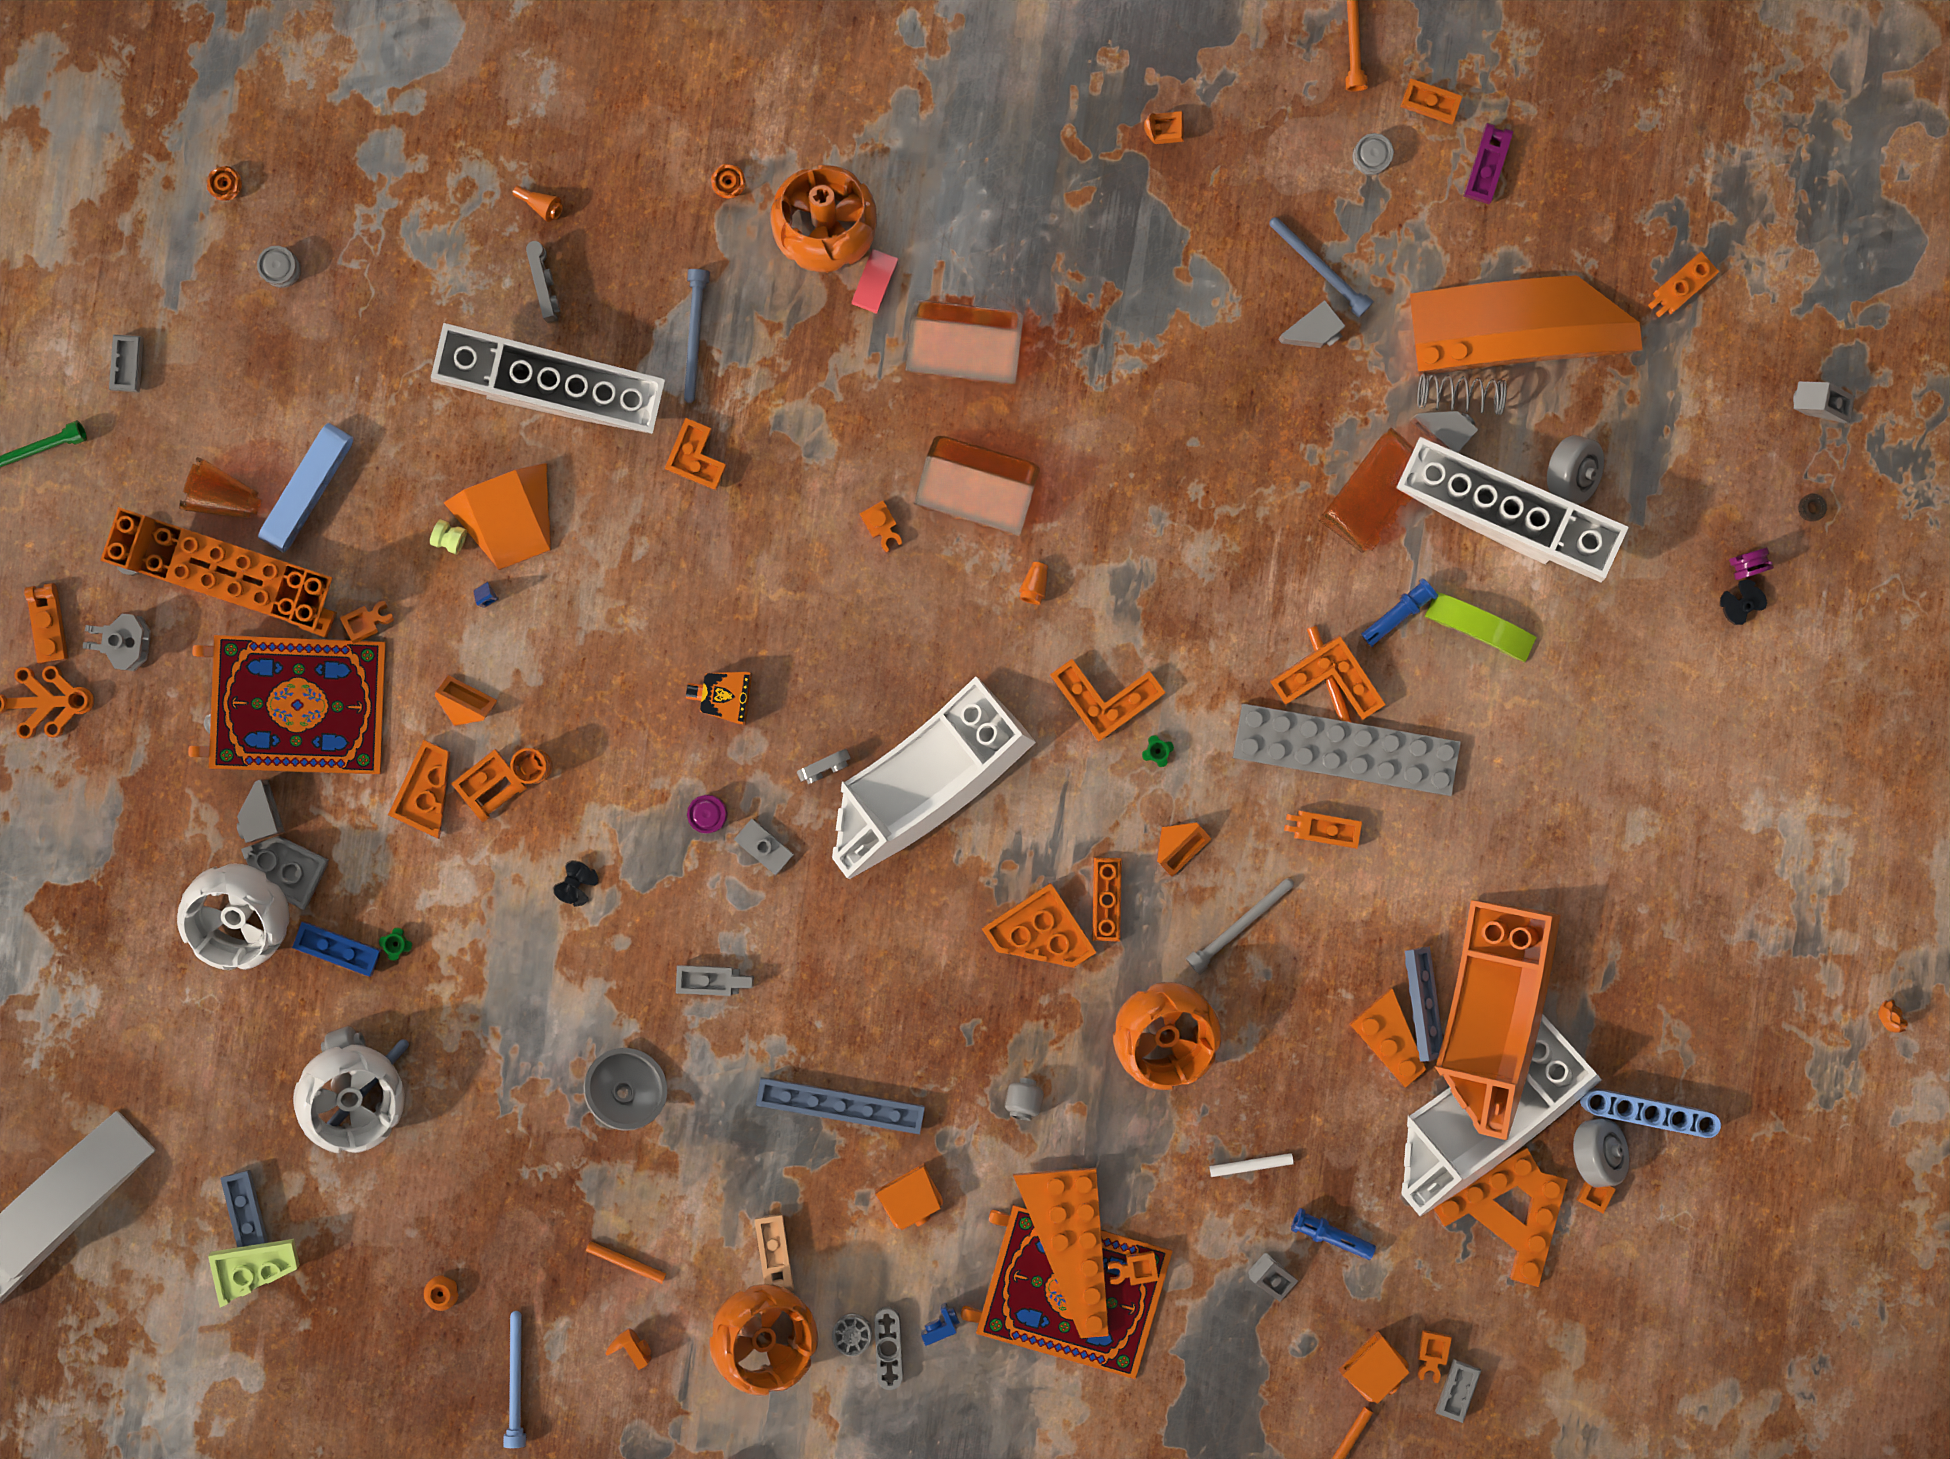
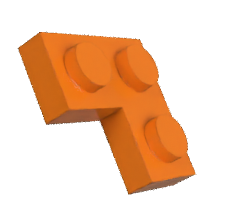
[664,418,727,491]

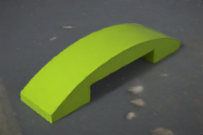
[1424,591,1537,662]

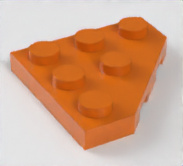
[981,883,1097,968]

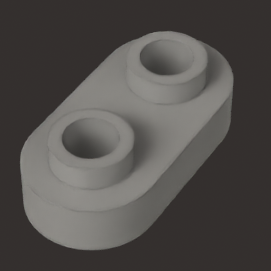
[797,749,851,784]

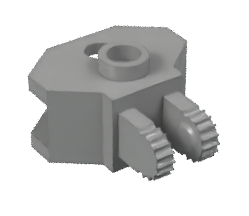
[83,613,151,671]

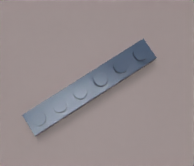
[756,1077,925,1134]

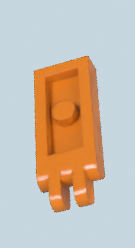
[1648,251,1719,317]
[1284,811,1362,849]

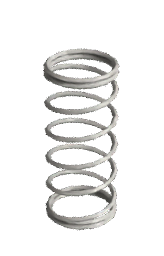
[1417,373,1507,415]

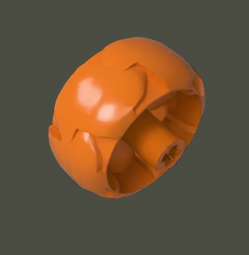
[770,165,877,272]
[1113,982,1221,1090]
[709,1284,818,1396]

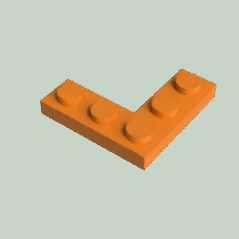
[1270,635,1386,720]
[1050,659,1166,742]

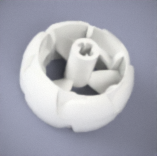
[177,863,289,971]
[293,1045,405,1153]

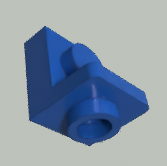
[921,1303,960,1346]

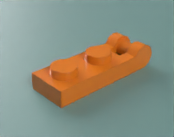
[24,583,68,664]

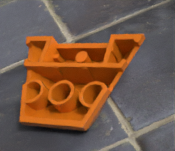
[444,463,551,570]

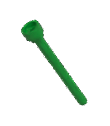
[0,420,87,467]

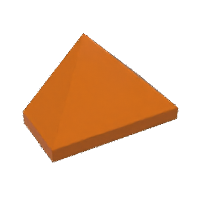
[435,675,497,726]
[1157,822,1211,877]

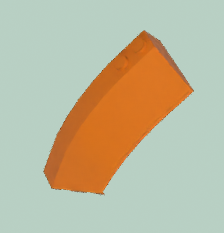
[1410,275,1643,376]
[1434,900,1561,1140]

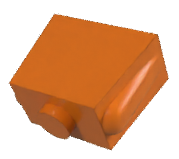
[875,1163,944,1230]
[1338,1331,1409,1404]

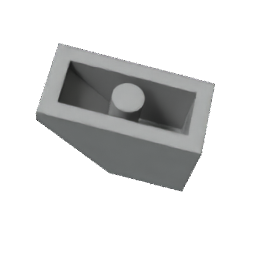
[1278,300,1345,348]
[1793,381,1855,423]
[1410,411,1478,453]
[237,780,285,843]

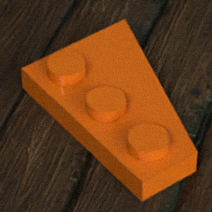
[388,740,451,839]
[1349,988,1426,1088]

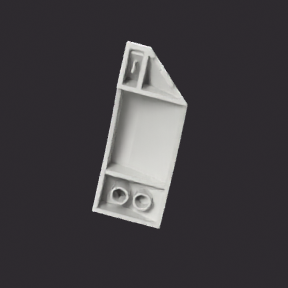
[832,677,1036,879]
[1402,1014,1602,1216]

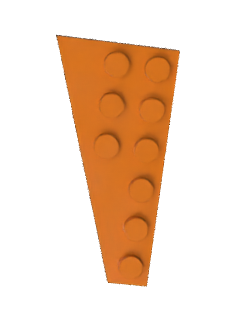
[1013,1167,1109,1338]

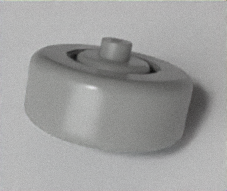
[1547,435,1604,504]
[1573,1118,1629,1188]

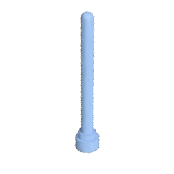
[503,1311,526,1448]

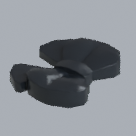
[1720,579,1767,625]
[553,860,598,907]

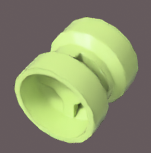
[430,519,467,555]

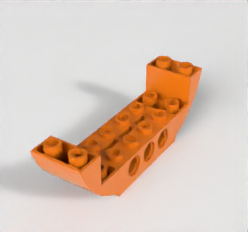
[100,507,333,631]

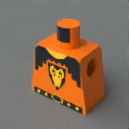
[686,672,752,725]

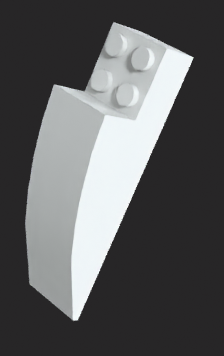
[431,323,665,434]
[1397,437,1629,582]
[0,1110,156,1303]

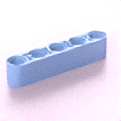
[258,423,354,553]
[1580,1087,1721,1138]

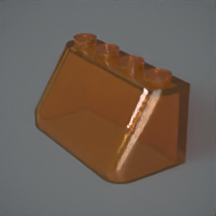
[905,300,1023,385]
[1318,427,1414,553]
[914,436,1040,536]

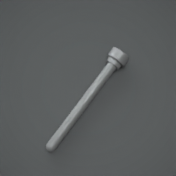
[1185,878,1294,975]

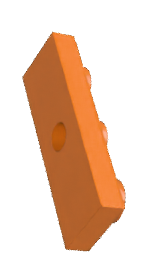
[1092,857,1122,941]

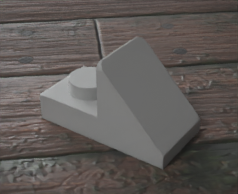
[1248,1253,1298,1301]

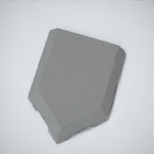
[241,836,329,910]

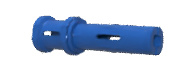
[1361,578,1439,647]
[1291,1208,1376,1260]

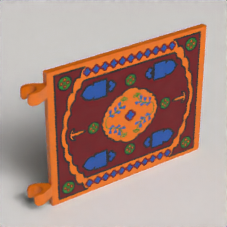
[188,635,385,774]
[961,1204,1173,1379]

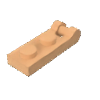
[754,1213,795,1291]

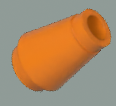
[1019,562,1048,605]

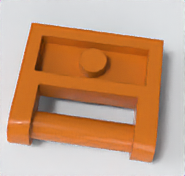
[451,749,527,823]

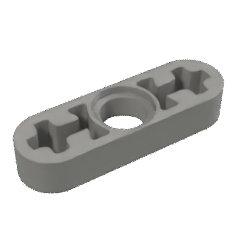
[874,1306,903,1390]

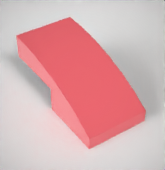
[852,249,898,313]

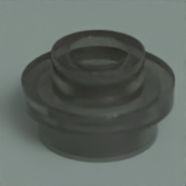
[1798,494,1827,522]

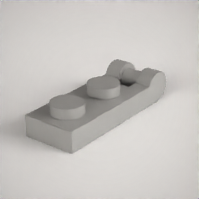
[526,241,560,323]

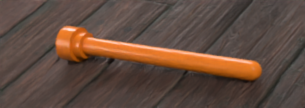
[1345,0,1368,92]

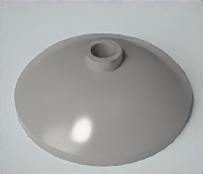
[584,1048,667,1131]

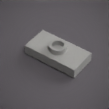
[109,334,144,393]
[734,818,794,875]
[1435,1359,1481,1423]

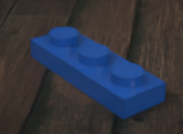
[292,921,382,977]

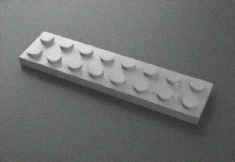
[1232,704,1461,796]

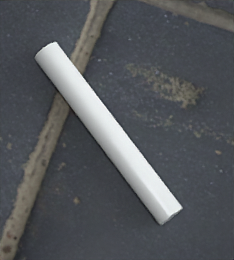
[1209,1153,1293,1177]

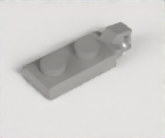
[676,965,754,996]

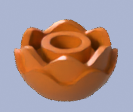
[711,164,746,199]
[207,166,242,201]
[1878,1000,1908,1033]
[424,1275,459,1311]

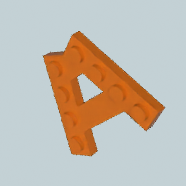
[1433,1147,1568,1287]

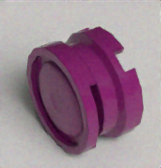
[1729,547,1774,580]
[687,795,728,834]

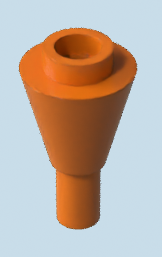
[513,185,563,222]

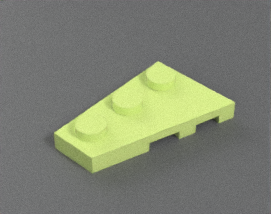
[208,1239,300,1308]

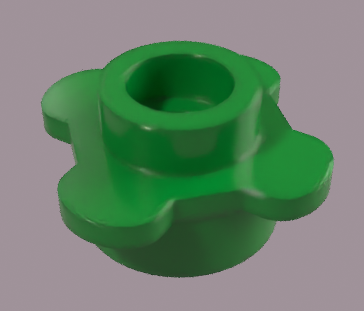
[1142,735,1174,767]
[379,927,412,961]

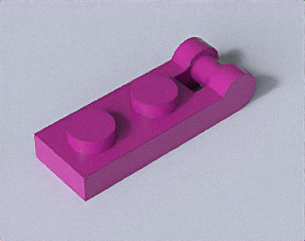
[1463,123,1513,204]

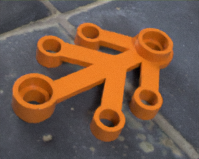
[0,666,94,739]

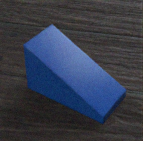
[473,582,498,608]

